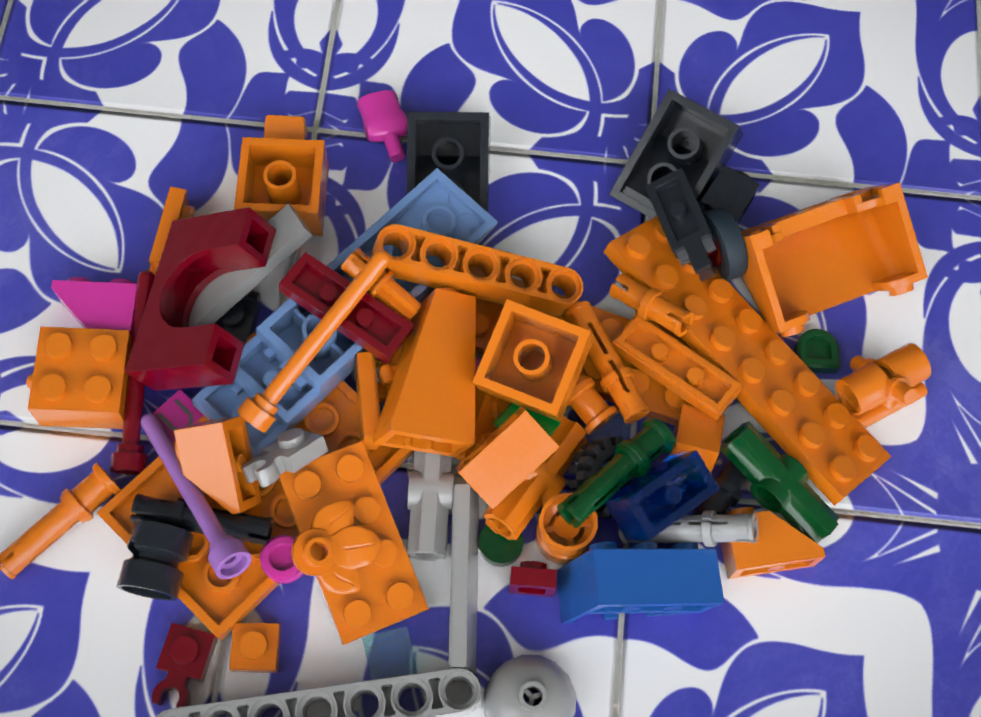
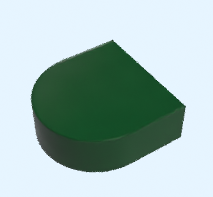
[794,329,840,374]

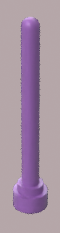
[141,413,252,579]

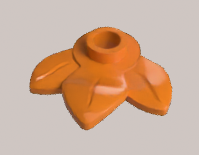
[291,500,382,595]

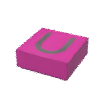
[152,389,204,443]

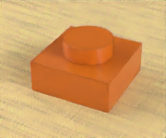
[229,623,282,673]

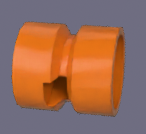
[535,493,598,565]

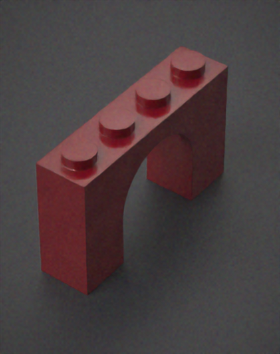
[125,207,276,391]

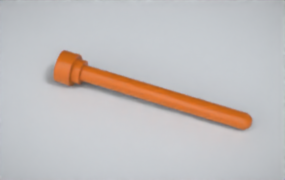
[237,250,391,433]

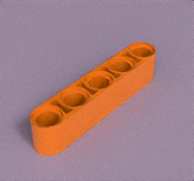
[371,224,584,317]

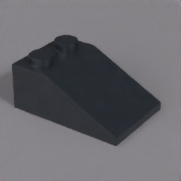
[609,89,743,219]
[407,111,491,212]

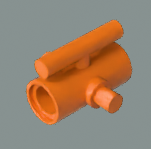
[835,343,931,428]

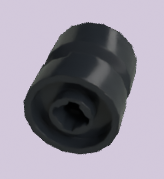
[116,520,194,601]

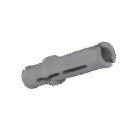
[619,510,759,547]

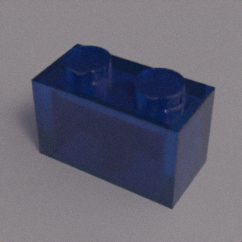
[605,450,720,540]

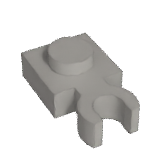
[242,428,328,488]

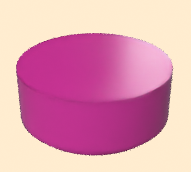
[260,535,303,584]

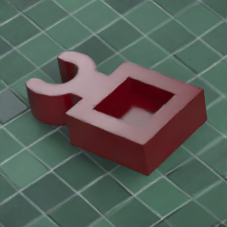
[152,623,218,708]

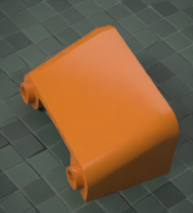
[741,182,928,337]

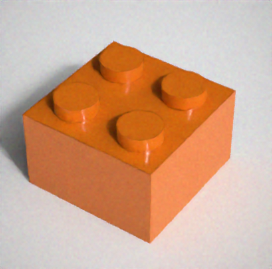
[234,137,329,236]
[472,299,593,422]
[28,326,132,429]

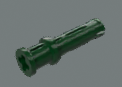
[557,417,676,528]

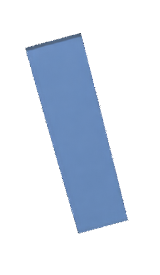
[192,168,498,459]

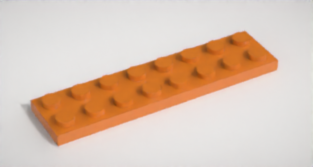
[603,216,892,506]

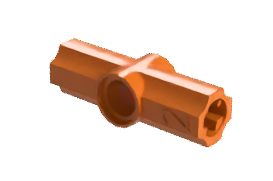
[483,416,587,540]

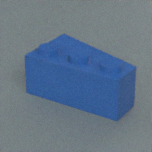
[557,542,724,624]

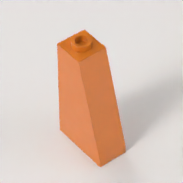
[373,287,476,457]

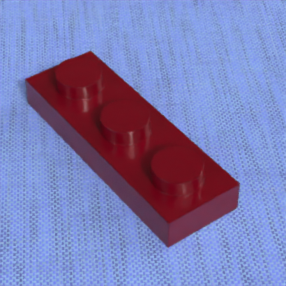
[279,252,414,364]

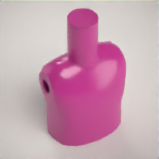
[357,90,407,162]

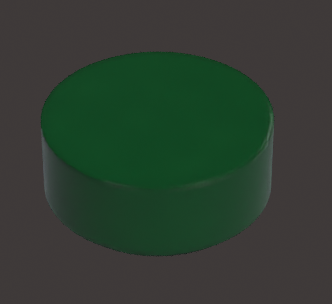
[479,525,524,567]

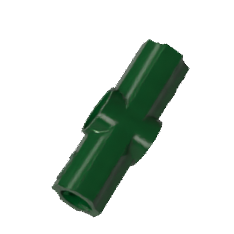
[720,421,839,544]

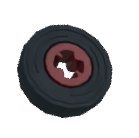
[703,207,748,281]

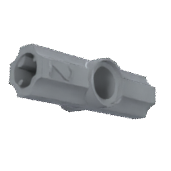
[407,451,454,561]

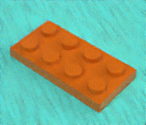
[279,441,429,645]

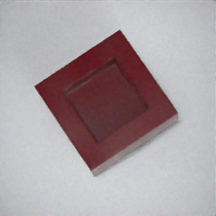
[508,561,557,597]

